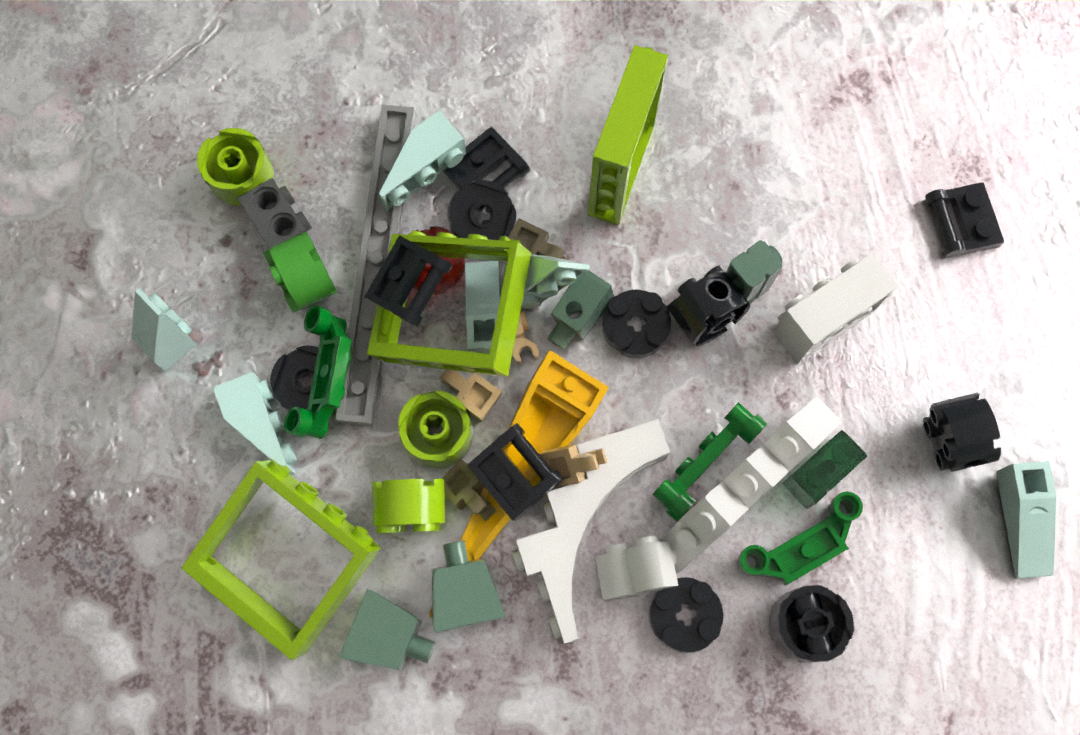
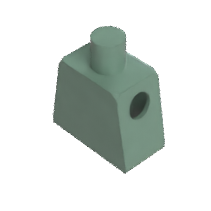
[547,270,614,350]
[432,540,505,632]
[339,589,436,670]

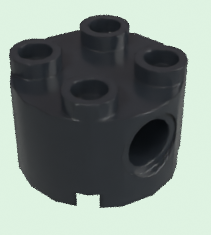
[667,265,751,346]
[923,392,1001,472]
[770,585,854,663]

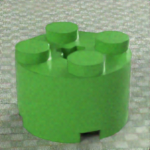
[263,231,337,313]

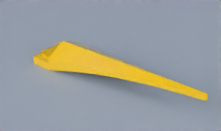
[429,350,609,618]

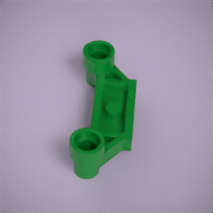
[284,305,352,439]
[652,402,768,522]
[738,491,863,586]

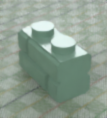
[726,240,783,304]

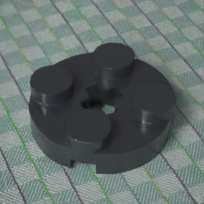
[448,180,516,240]
[602,290,671,358]
[270,345,319,411]
[649,577,724,653]

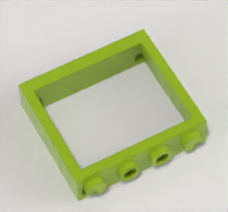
[588,45,668,225]
[367,230,532,377]
[181,459,381,661]

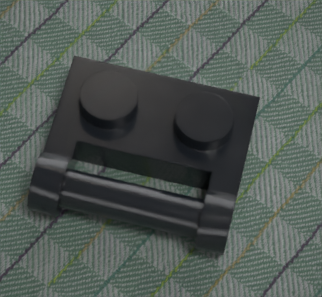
[443,126,530,212]
[925,182,1005,258]
[364,235,453,327]
[467,423,564,521]

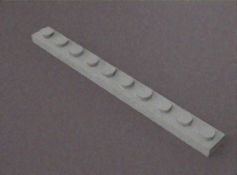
[336,105,415,426]

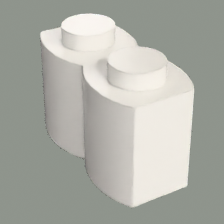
[595,536,678,601]

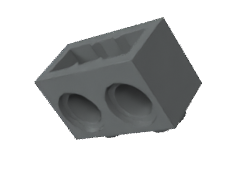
[237,178,312,248]

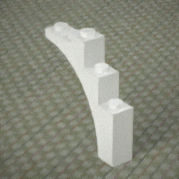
[658,397,842,575]
[512,419,670,644]

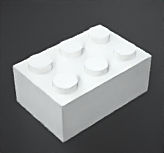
[773,254,899,364]

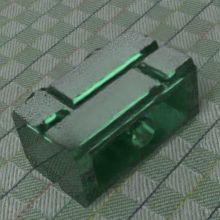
[783,430,867,509]

